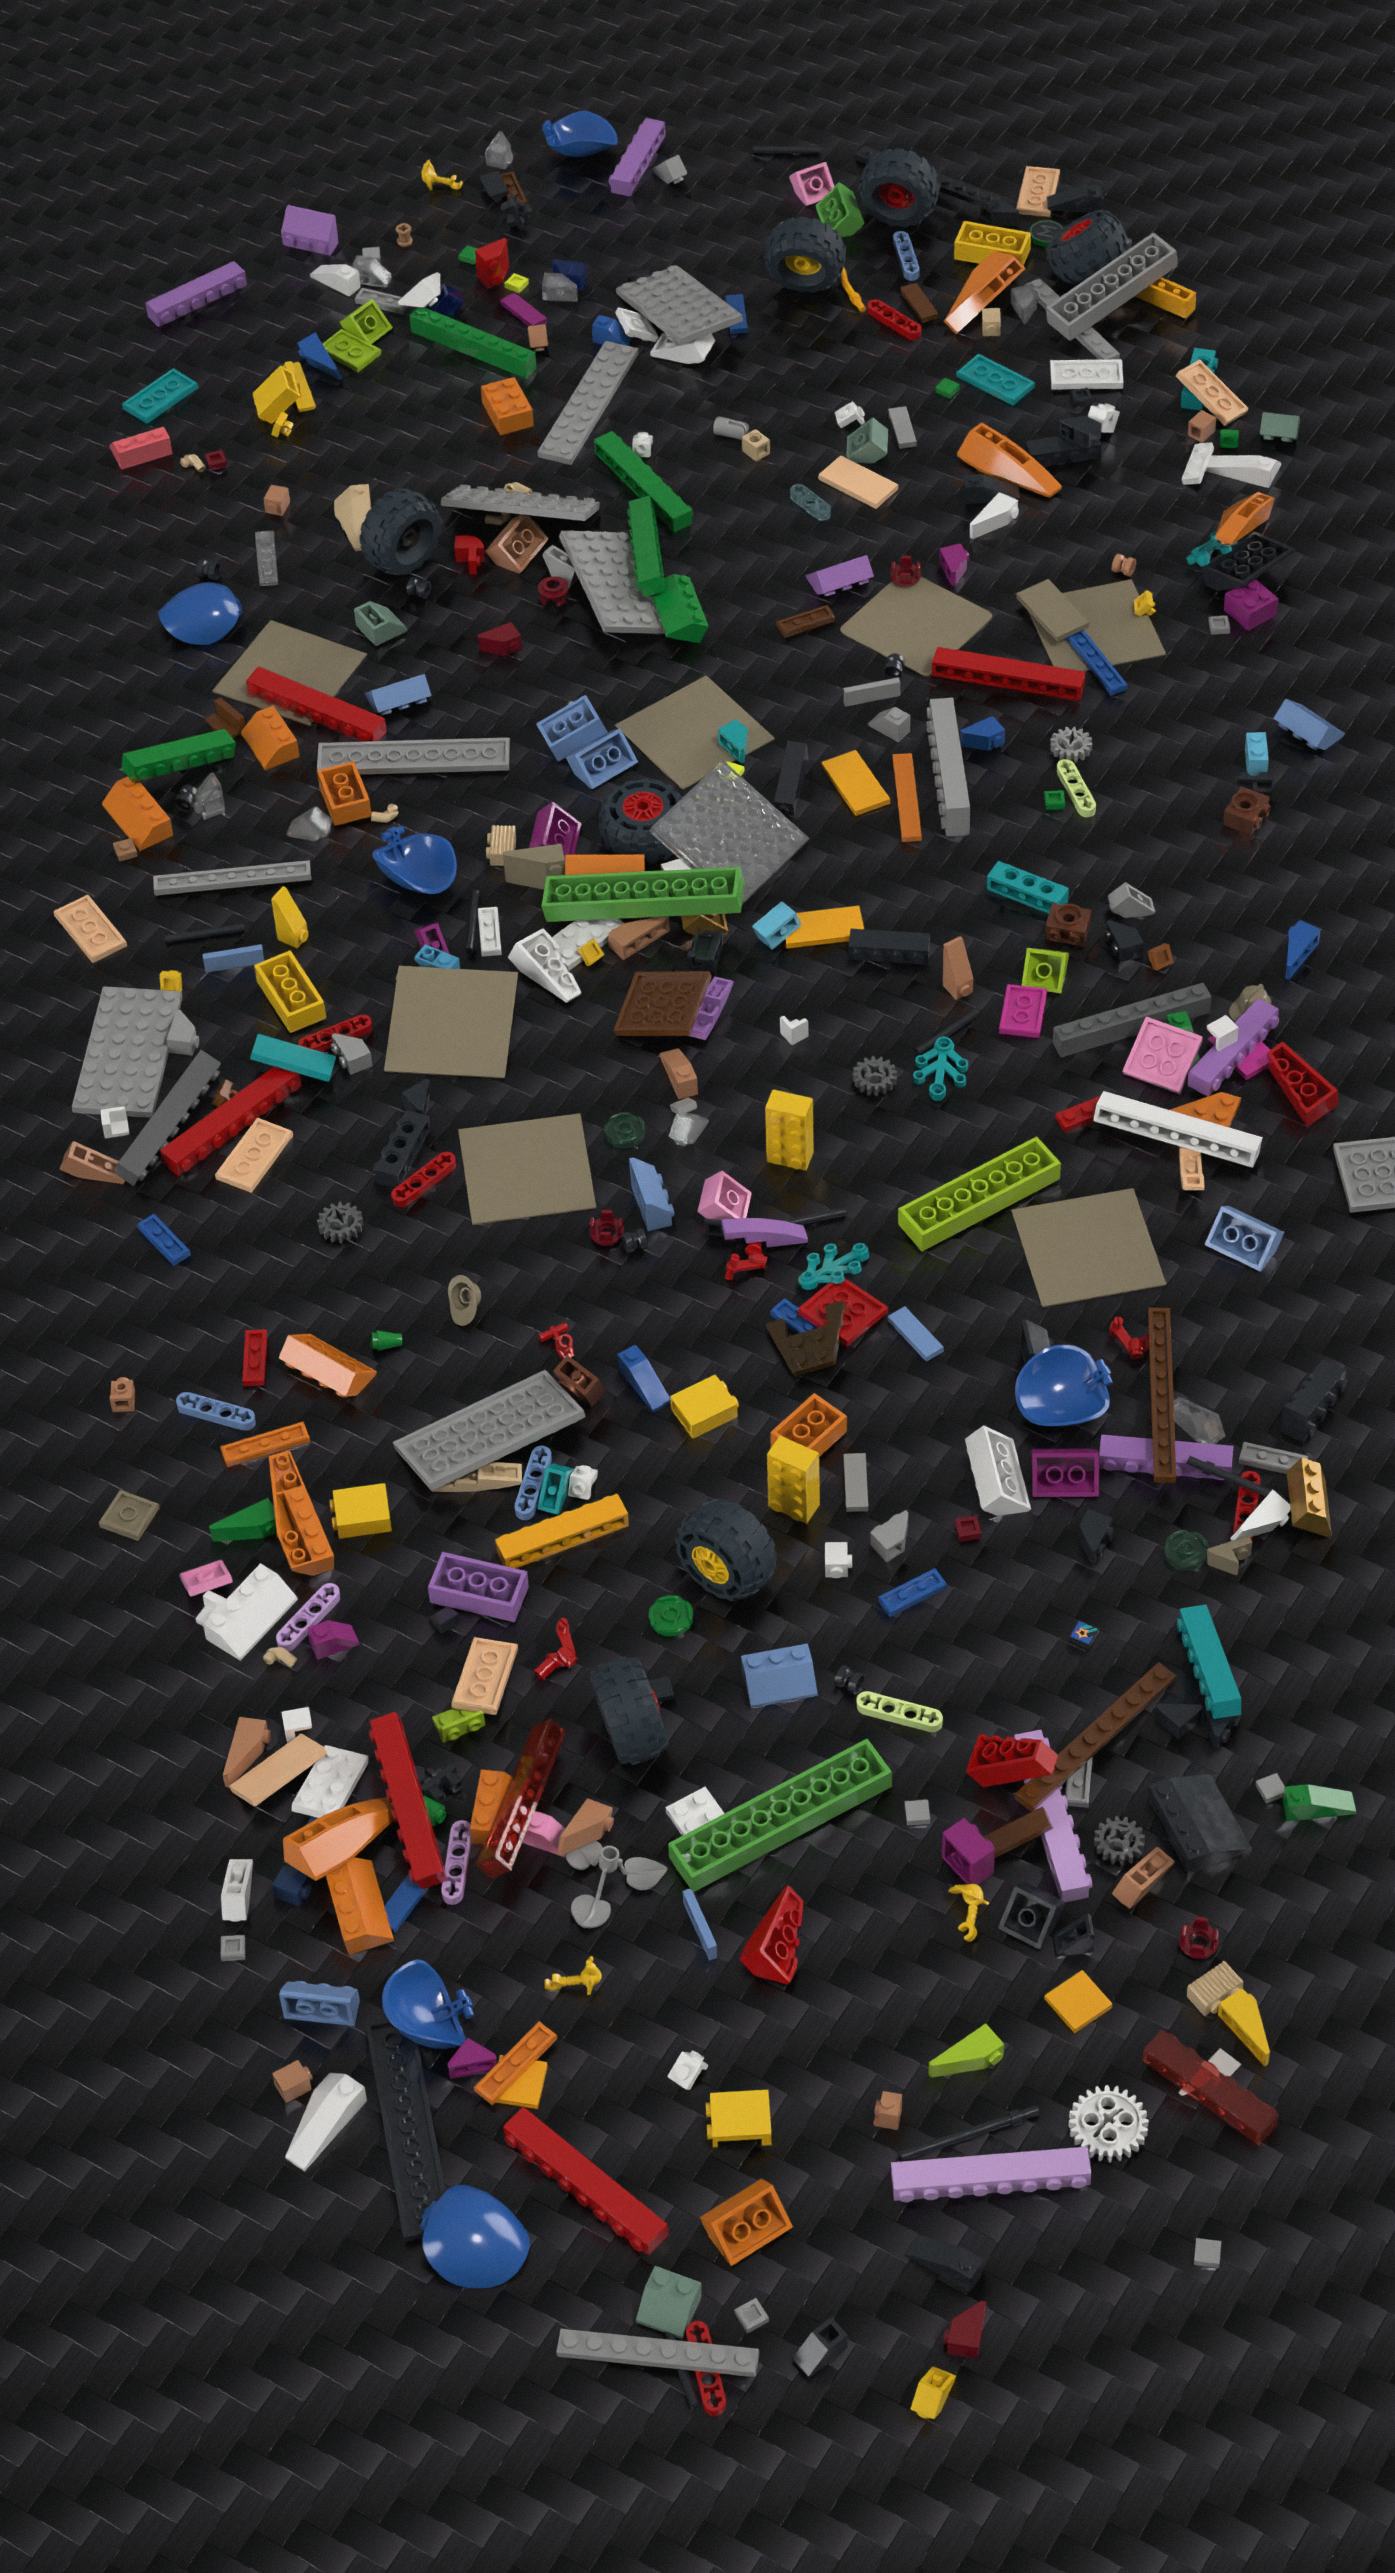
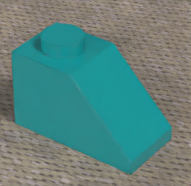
[718,719,748,764]
[537,1463,574,1514]

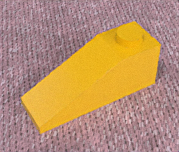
[271,887,308,948]
[1218,1988,1270,2067]

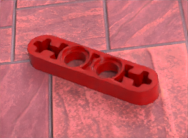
[867,300,921,340]
[298,1015,372,1052]
[391,1152,456,1207]
[1233,1471,1260,1541]
[686,2321,726,2416]

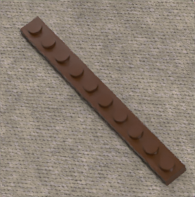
[1148,1308,1176,1483]
[1014,1662,1176,1812]

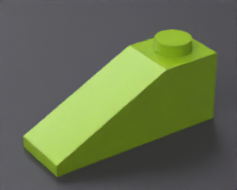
[929,2024,1004,2078]

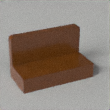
[205,697,245,738]

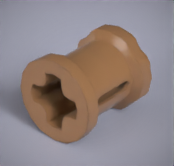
[396,223,413,247]

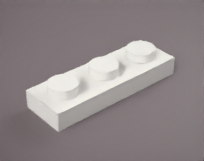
[1182,443,1214,485]

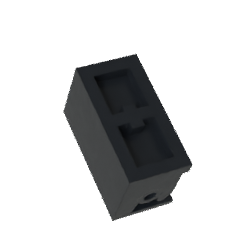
[687,928,723,973]

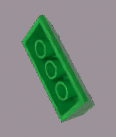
[651,574,709,643]

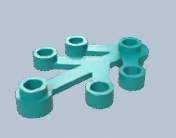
[1186,531,1237,567]
[913,1037,968,1101]
[798,1243,869,1290]

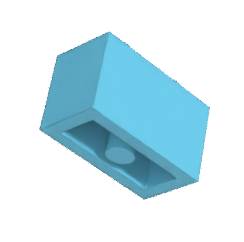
[1245,732,1268,776]
[752,902,802,950]

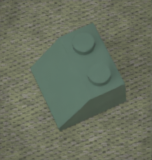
[1260,412,1300,442]
[846,418,888,463]
[636,2266,701,2339]

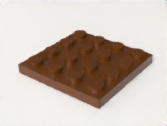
[614,971,712,1036]

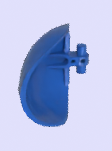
[542,111,618,157]
[158,582,243,645]
[372,826,457,894]
[1015,1345,1113,1427]
[382,1959,474,2049]
[420,2185,530,2288]

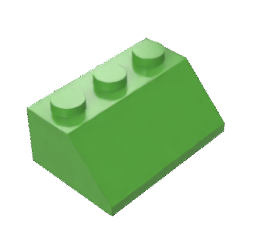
[815,182,864,237]

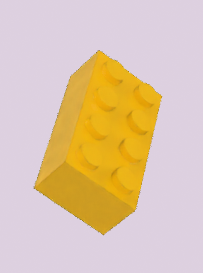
[954,221,1031,266]
[254,951,326,1033]
[765,1090,814,1171]
[767,1436,820,1524]

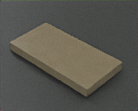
[1017,579,1089,642]

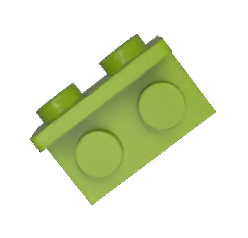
[432,1708,485,1743]

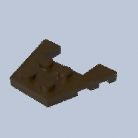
[766,1300,846,1377]

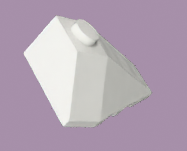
[397,272,440,307]
[1206,455,1281,488]
[508,929,581,1003]
[285,2073,367,2172]

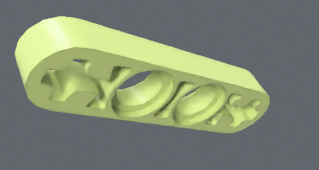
[1057,759,1096,817]
[857,1691,943,1732]

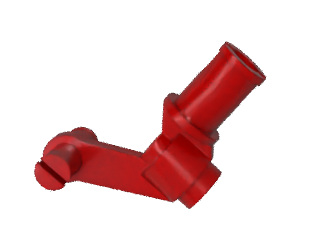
[725,1242,768,1280]
[1109,1317,1149,1359]
[538,1322,575,1359]
[533,1618,578,1681]

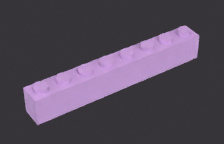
[1014,1730,1092,1902]
[891,2147,1091,2202]

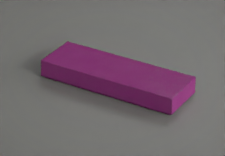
[501,293,547,326]

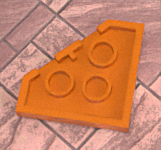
[1170,1092,1241,1128]

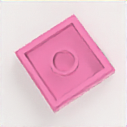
[179,1560,233,1597]

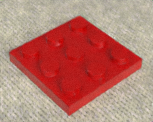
[798,1278,888,1347]

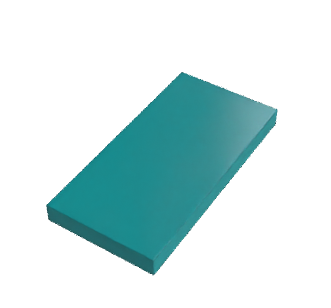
[957,354,1035,405]
[122,368,198,424]
[250,1034,336,1082]

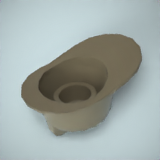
[1229,984,1271,1022]
[448,1275,481,1326]

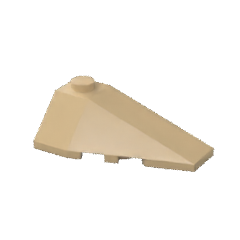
[334,484,371,551]

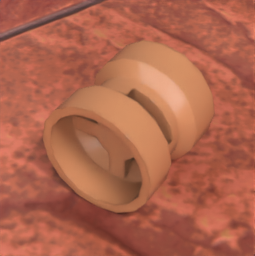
[1112,554,1136,577]

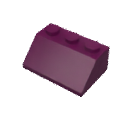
[529,802,582,859]
[1031,1449,1099,1497]

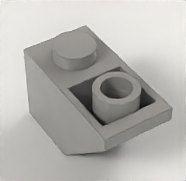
[331,1034,372,1075]
[870,1510,908,1562]

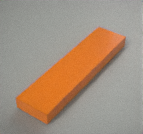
[220,1422,310,1467]
[474,2022,557,2105]

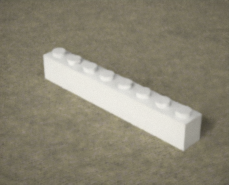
[1094,1091,1263,1167]

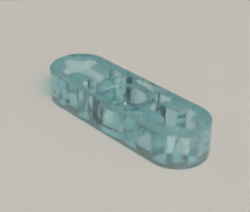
[790,484,831,520]

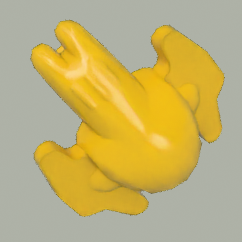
[421,160,463,190]
[948,1884,989,1942]
[544,1956,602,1995]

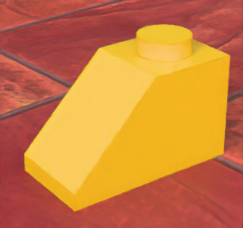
[911,2366,956,2419]

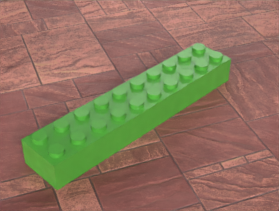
[542,867,745,922]
[668,1739,892,1892]

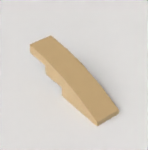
[432,1462,522,1492]

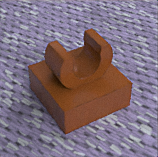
[1148,943,1174,970]
[212,1079,238,1107]

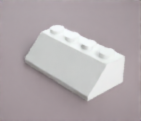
[965,1425,1031,1516]
[203,1563,298,1661]

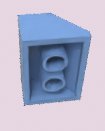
[364,674,431,716]
[537,695,608,761]
[1274,699,1345,750]
[566,728,638,789]
[629,1158,674,1231]
[1205,1206,1284,1271]
[741,1644,818,1708]
[279,1981,360,2026]

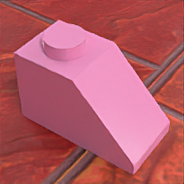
[521,1809,565,1857]

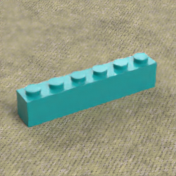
[1177,1604,1241,1719]

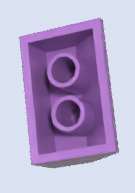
[281,205,338,255]
[806,555,874,596]

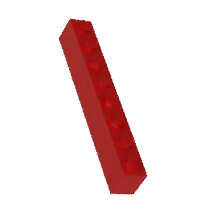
[932,647,1086,701]
[246,666,387,742]
[160,1066,302,1176]
[369,1711,448,1890]
[503,2107,668,2256]

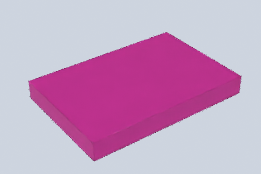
[999,984,1047,1038]
[1207,1036,1270,1080]

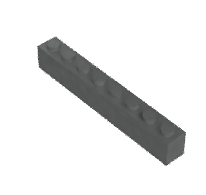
[1053,983,1212,1057]
[113,1050,221,1186]

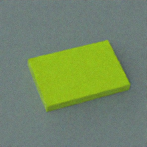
[323,329,381,372]

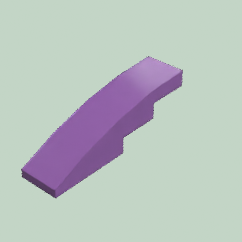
[690,977,734,1040]
[721,1218,808,1247]

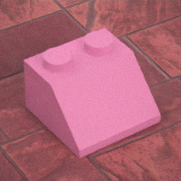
[789,162,834,206]
[698,1171,752,1220]

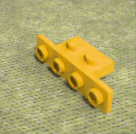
[283,361,316,412]

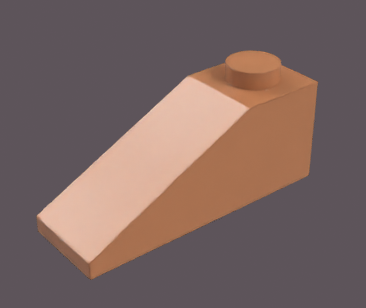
[608,916,670,960]
[943,936,973,1000]
[659,1048,698,1099]
[60,1141,125,1184]
[223,1717,271,1787]
[557,1798,614,1855]
[1112,1847,1175,1909]

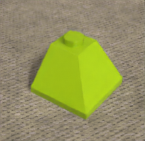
[340,298,393,344]
[1022,948,1069,993]

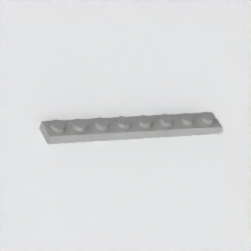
[1025,278,1120,360]
[153,860,311,895]
[556,2329,759,2377]

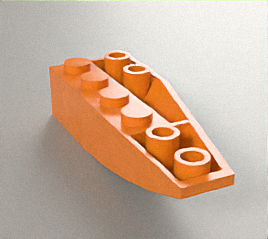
[944,251,1026,334]
[957,423,1062,498]
[1215,492,1275,545]
[269,1450,334,1576]
[283,1797,394,1881]

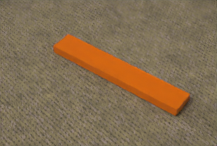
[893,753,922,842]

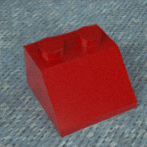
[475,238,509,289]

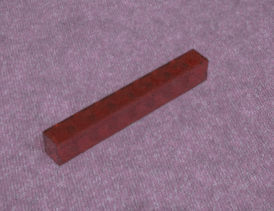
[476,1718,566,1879]

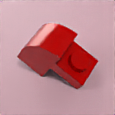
[455,536,485,574]

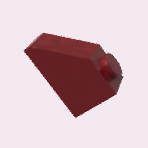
[478,622,522,656]
[943,2301,986,2359]

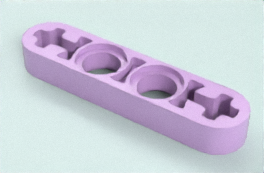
[276,1583,340,1651]
[442,1820,472,1905]

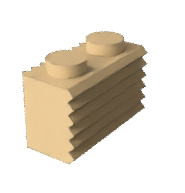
[486,825,516,866]
[1187,1961,1243,2016]

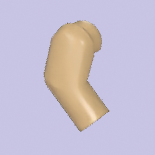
[180,454,206,472]
[504,482,532,495]
[485,512,512,525]
[371,804,398,823]
[263,1647,298,1668]

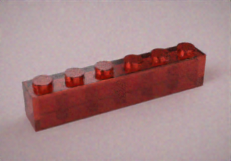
[1143,2029,1279,2146]

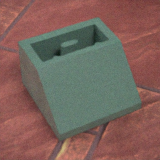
[354,601,407,646]

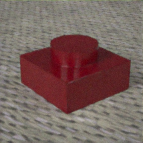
[205,450,227,471]
[955,1515,981,1542]

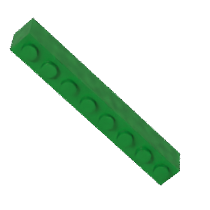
[409,307,536,379]
[594,431,693,532]
[627,495,666,597]

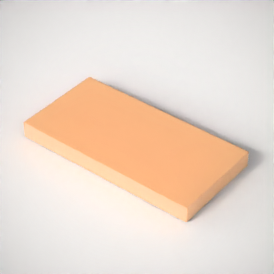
[1016,166,1060,217]
[1176,360,1249,426]
[818,456,898,509]
[54,895,127,963]
[215,1118,293,1193]
[452,1637,518,1715]
[229,1733,327,1806]

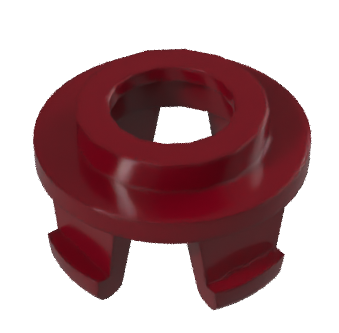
[890,556,921,586]
[538,576,569,607]
[589,1210,624,1246]
[1179,1917,1219,1959]

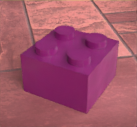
[1224,579,1278,631]
[942,1818,995,1885]

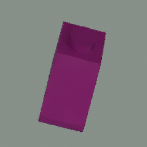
[940,544,969,586]
[414,923,449,954]
[307,1620,359,1660]

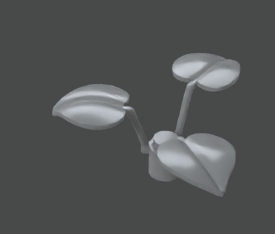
[565,1841,667,1928]

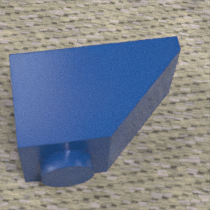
[592,315,632,346]
[960,716,1005,751]

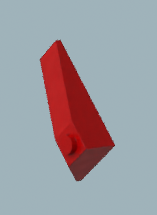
[739,1885,803,1984]

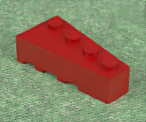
[1267,1041,1338,1127]
[966,1734,1058,1787]

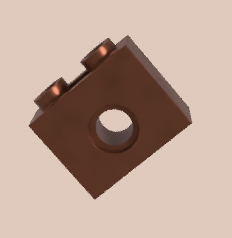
[1223,786,1271,835]
[1045,903,1091,946]
[553,1355,606,1407]

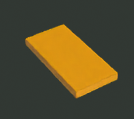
[821,750,890,816]
[785,906,864,948]

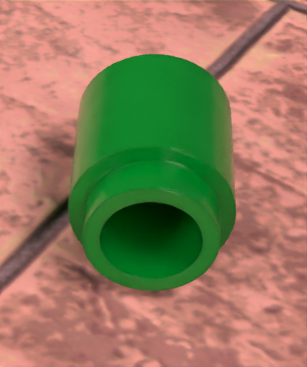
[423,1796,446,1826]

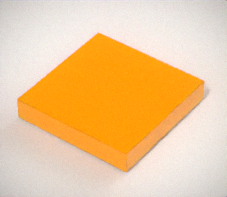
[1045,1970,1112,2033]
[496,2055,548,2109]

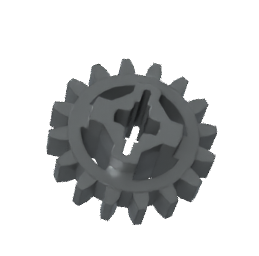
[853,1056,897,1096]
[317,1202,364,1243]
[1094,1816,1145,1865]

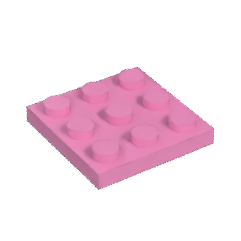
[1122,1017,1203,1094]

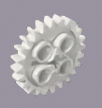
[1068,2085,1149,2162]

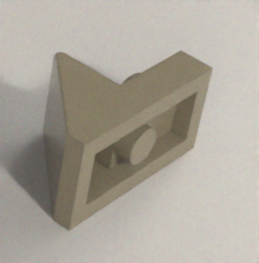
[1206,1536,1252,1575]

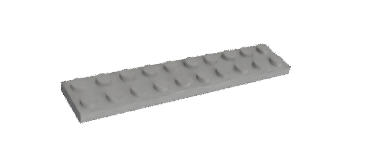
[538,341,638,465]
[317,738,510,774]

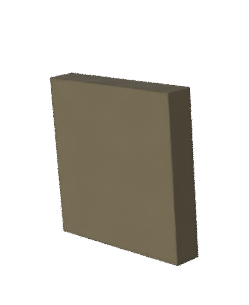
[99,1490,159,1541]

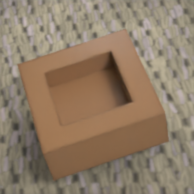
[113,838,138,861]

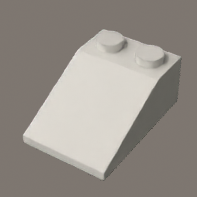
[650,332,715,364]

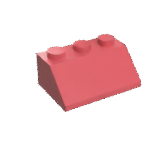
[109,427,172,470]

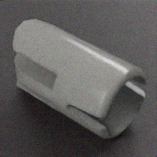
[713,416,749,439]

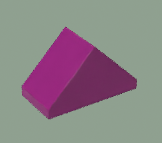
[448,2038,497,2079]

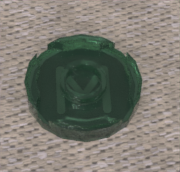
[605,1112,646,1148]
[1164,1530,1209,1570]

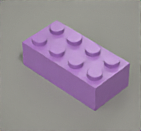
[428,1552,529,1622]

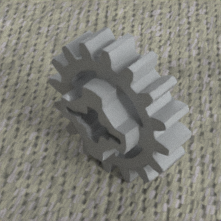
[1050,727,1092,762]

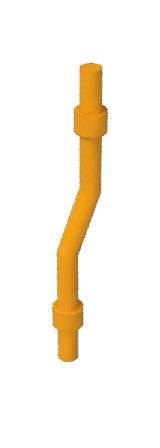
[840,267,866,313]

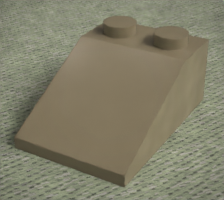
[503,844,565,890]

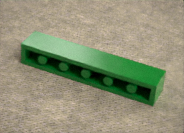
[122,729,236,782]

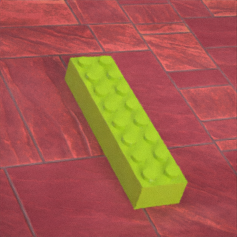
[898,1137,1061,1251]

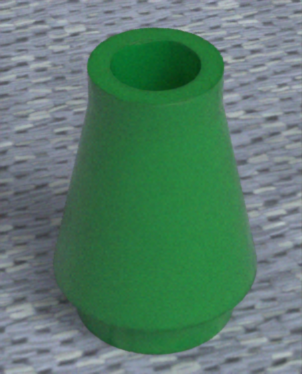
[370,1330,402,1351]

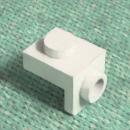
[835,401,865,428]
[633,432,653,457]
[568,1465,598,1500]
[667,2051,709,2090]

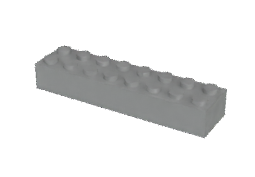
[1046,233,1177,341]
[926,698,970,836]

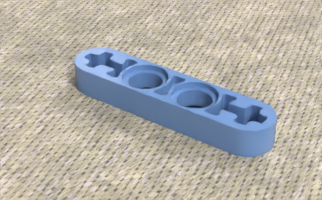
[893,231,919,281]
[176,1392,256,1431]
[515,1446,552,1520]

